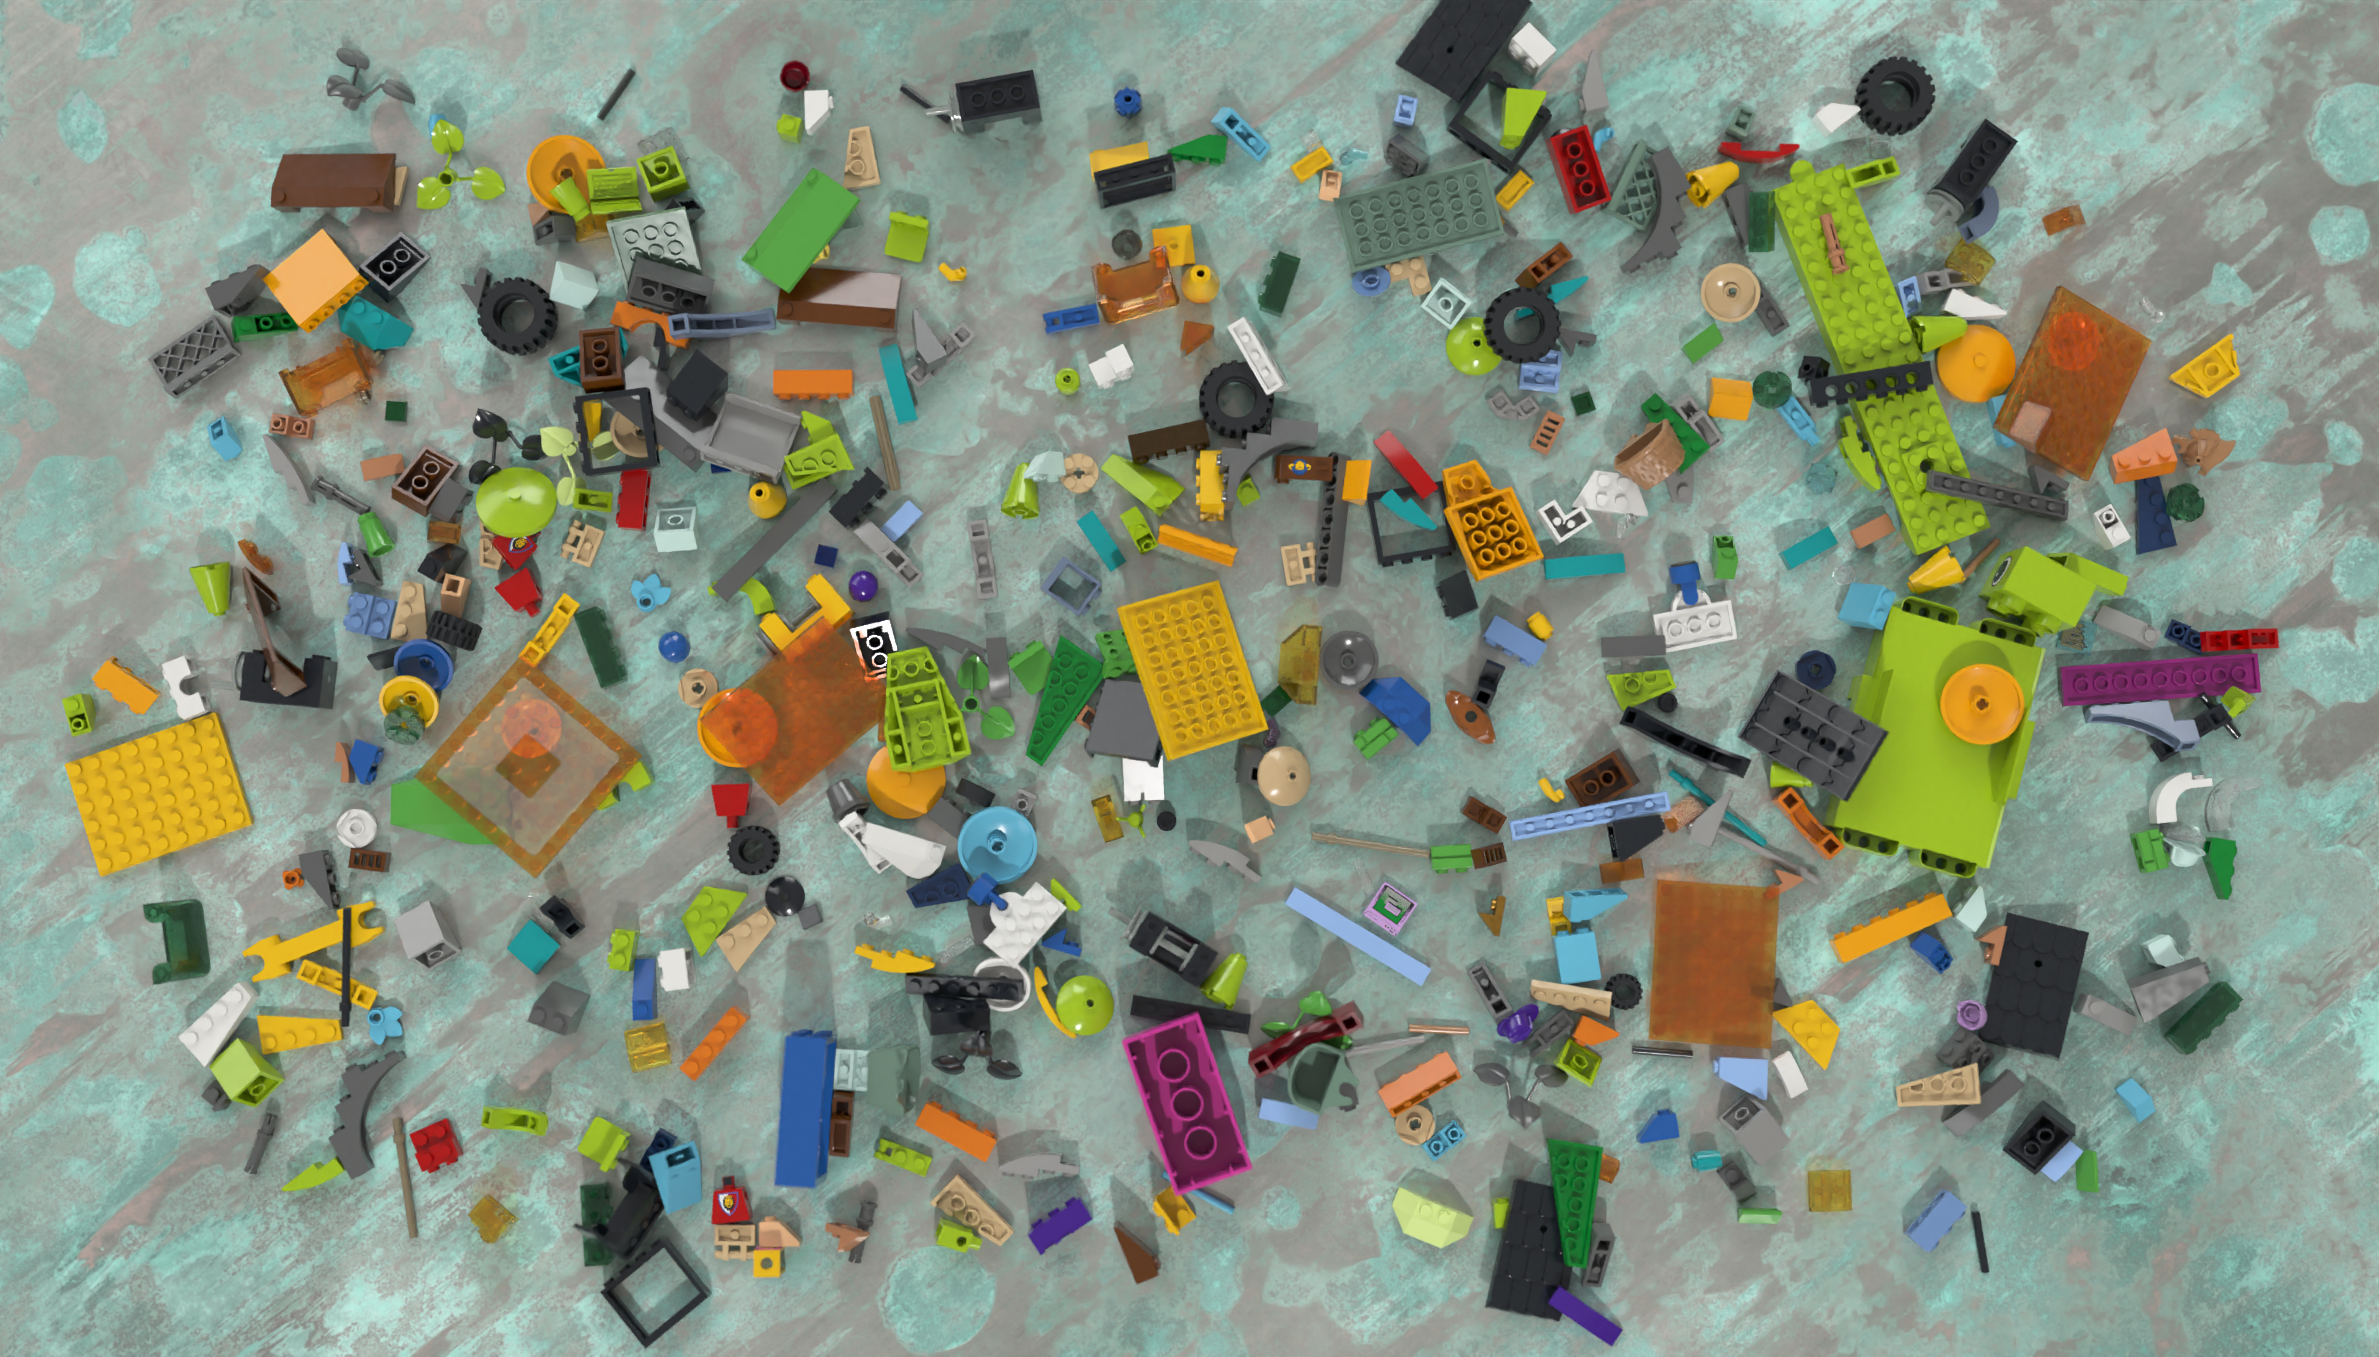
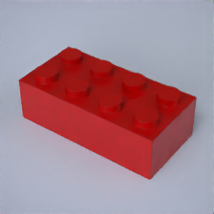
[1545,124,1612,215]

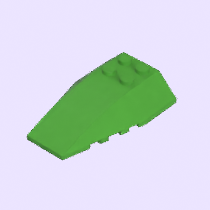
[390,765,511,844]

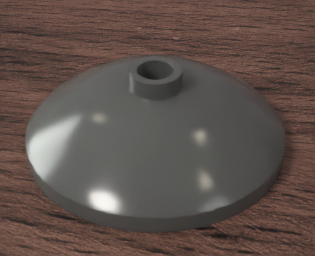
[1319,631,1379,690]

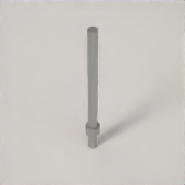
[1718,826,1821,884]

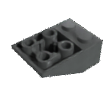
[1384,134,1430,178]
[205,264,271,318]

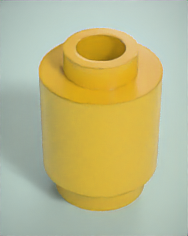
[1526,611,1554,641]

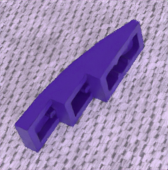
[1548,1286,1623,1347]

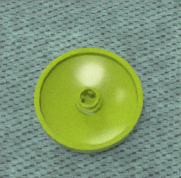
[476,467,558,538]

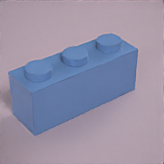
[1482,615,1547,667]
[1904,1189,1967,1253]

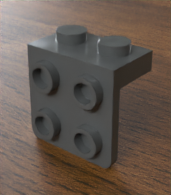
[1935,1026,1994,1075]

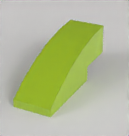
[1844,156,1901,190]
[281,1157,346,1192]

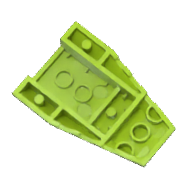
[884,646,971,772]

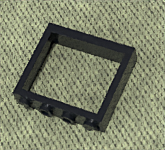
[1446,70,1553,176]
[1093,153,1176,210]
[573,387,661,477]
[1366,481,1456,568]
[600,1237,712,1349]

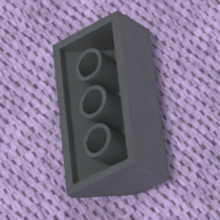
[625,257,715,315]

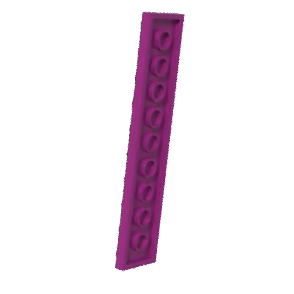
[2058,653,2261,707]

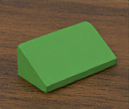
[1681,323,1724,364]
[2075,1149,2099,1192]
[1738,1208,1782,1224]

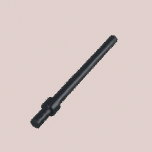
[339,907,352,1027]

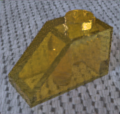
[575,214,615,243]
[1091,794,1124,843]

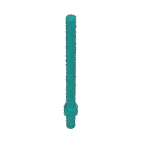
[1668,768,1767,847]

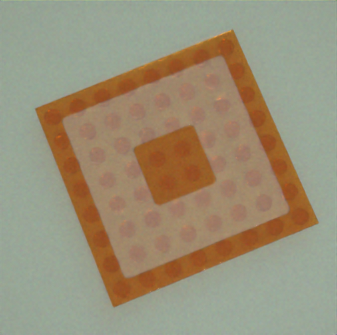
[414,655,643,879]

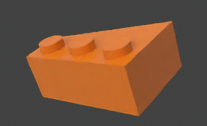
[2108,428,2178,484]

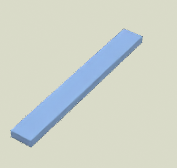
[1509,791,1671,841]
[1285,887,1431,986]

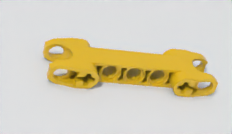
[242,901,386,983]

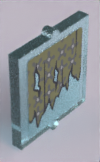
[2056,620,2097,656]

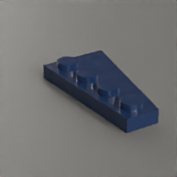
[2136,476,2177,555]

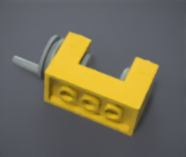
[752,574,856,678]

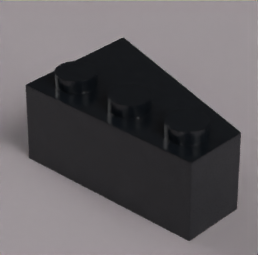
[923,995,990,1036]

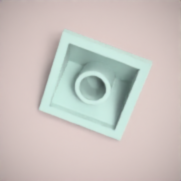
[549,261,599,310]
[1421,278,1473,330]

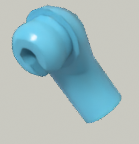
[1593,127,1615,153]

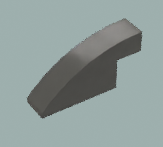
[1942,1069,2025,1137]

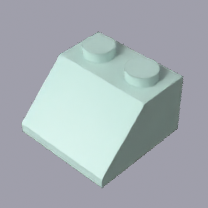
[654,507,699,552]

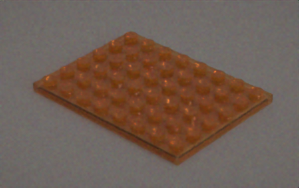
[1992,286,2152,481]
[700,616,886,806]
[1648,880,1780,1049]

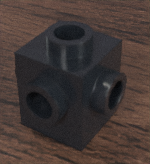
[1797,356,1830,386]

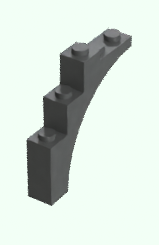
[1620,146,1691,273]
[1216,418,1318,511]
[328,1050,407,1180]

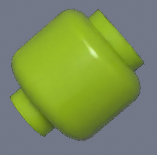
[1055,368,1081,395]

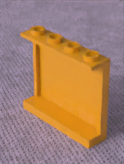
[262,229,369,334]

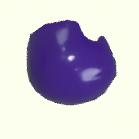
[848,570,878,603]

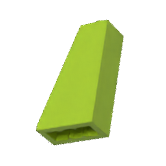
[2046,552,2129,596]

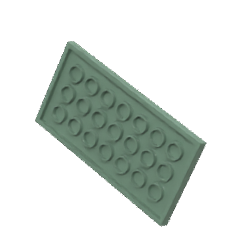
[1333,158,1505,274]

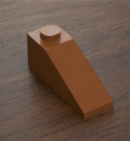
[1515,242,1574,289]

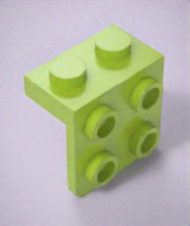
[884,210,931,263]
[578,1116,632,1172]

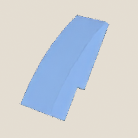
[1258,1097,1319,1130]

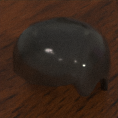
[1111,229,1143,261]

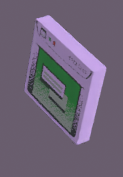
[1363,881,1417,937]

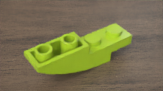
[1836,415,1882,492]

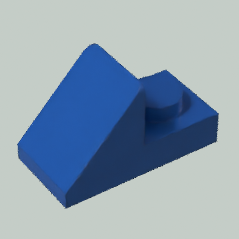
[1041,927,1082,957]

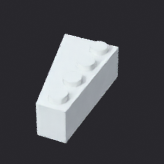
[178,981,260,1067]

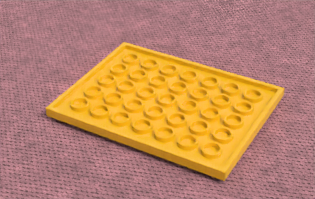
[1116,580,1269,761]
[64,712,254,877]

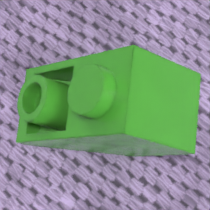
[1712,535,1738,579]

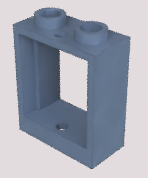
[1040,556,1103,617]

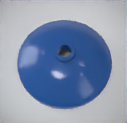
[394,639,454,693]

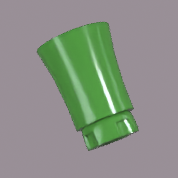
[357,512,396,558]

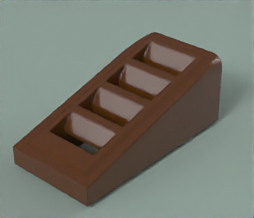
[1471,842,1507,869]
[348,848,391,872]

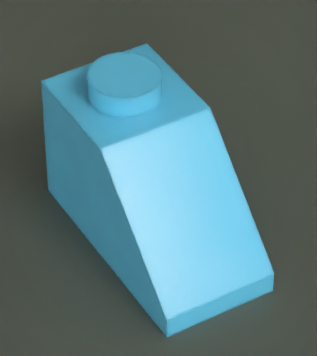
[207,416,243,461]

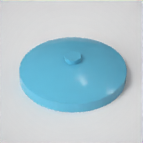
[957,806,1037,884]

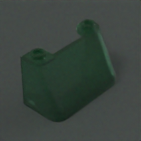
[143,899,211,985]

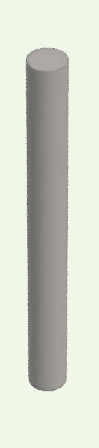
[1345,1035,1425,1056]

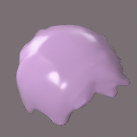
[1957,1000,1988,1030]

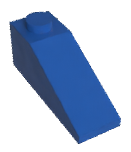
[632,958,658,1021]

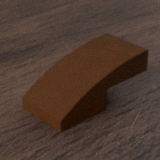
[1460,796,1507,834]

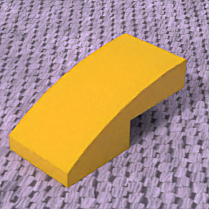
[1546,896,1572,937]

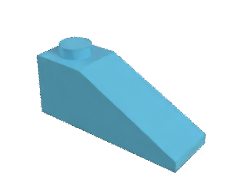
[1211,107,1271,162]
[1563,887,1628,923]

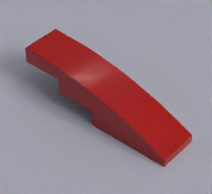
[1373,430,1439,501]
[2200,628,2279,652]

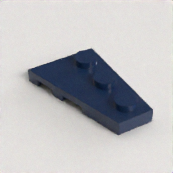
[906,863,971,908]

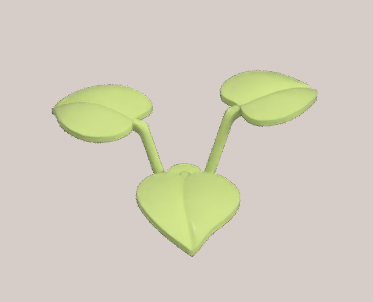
[540,427,619,506]

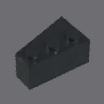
[829,467,889,530]

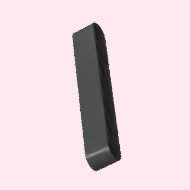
[1314,452,1352,589]

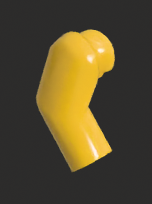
[938,262,967,281]
[1538,778,1565,803]

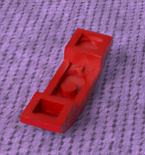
[1717,142,1800,164]

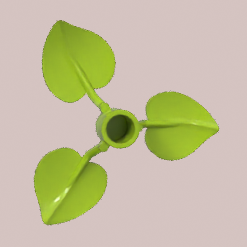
[417,119,505,210]

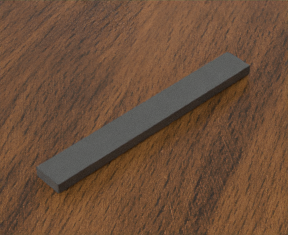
[1925,470,2069,521]
[712,477,838,602]

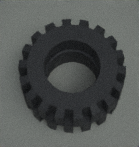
[426,610,483,651]
[727,826,780,876]

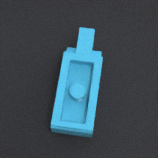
[1775,394,1820,447]

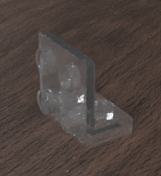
[636,127,689,162]

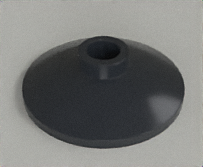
[765,877,805,917]

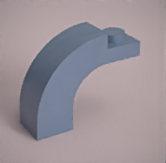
[1958,186,1999,244]

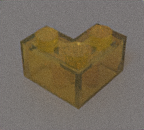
[468,1194,519,1245]

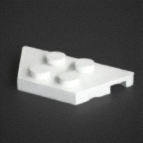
[1572,471,1648,517]

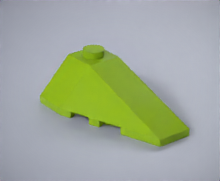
[1100,454,1186,519]

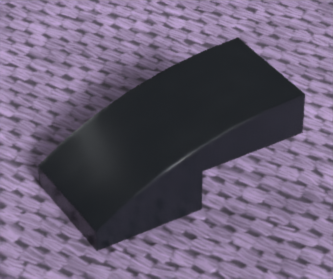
[653,327,670,372]

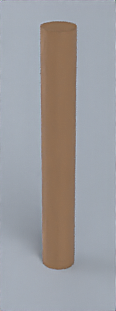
[1958,537,2001,585]
[1409,1024,1469,1035]

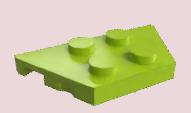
[681,886,749,957]

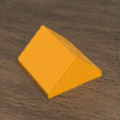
[1707,377,1753,421]
[1342,460,1372,506]

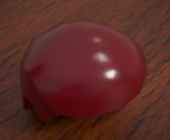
[780,60,810,93]

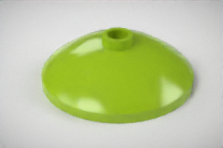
[1446,317,1502,376]
[1056,975,1114,1036]

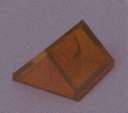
[1180,321,1215,358]
[2006,400,2056,455]

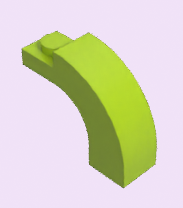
[707,574,778,617]
[481,1106,549,1136]

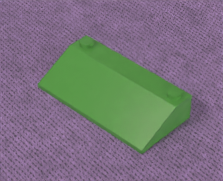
[741,167,861,293]

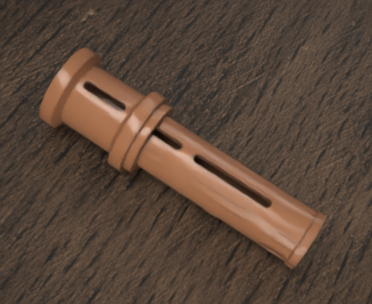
[1819,213,1850,275]

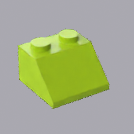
[636,145,691,203]

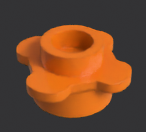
[282,868,305,890]

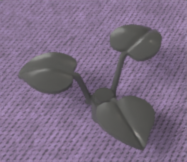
[326,47,415,111]
[1473,1063,1569,1130]

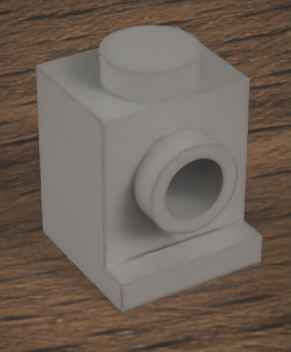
[1010,788,1038,818]

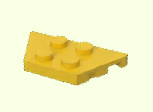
[2168,333,2240,399]
[1770,999,1840,1070]

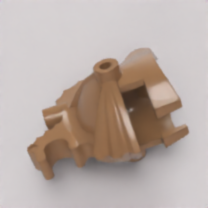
[2171,427,2236,476]

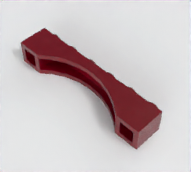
[1248,1000,1364,1078]

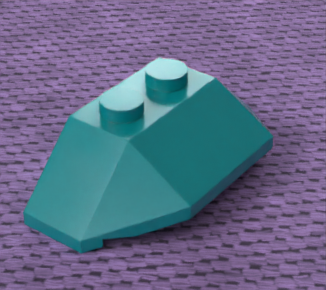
[337,295,414,351]
[548,327,629,389]

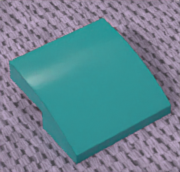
[507,919,562,975]

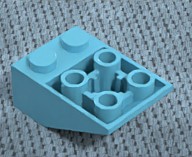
[648,1141,702,1214]

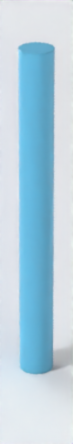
[1161,1170,1235,1215]

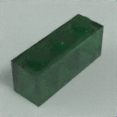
[1748,191,1775,252]
[1257,251,1301,317]

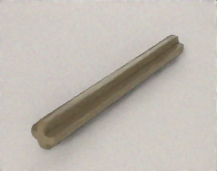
[869,396,901,491]

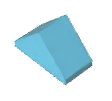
[2114,1078,2155,1123]

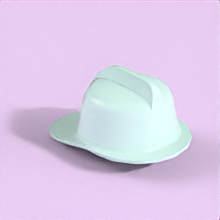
[2163,837,2206,867]

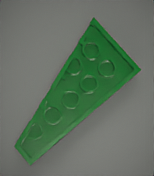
[1025,635,1103,766]
[1546,1138,1603,1269]

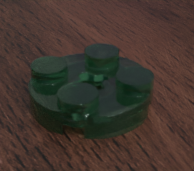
[1752,371,1792,410]
[2166,483,2205,523]
[384,706,426,745]

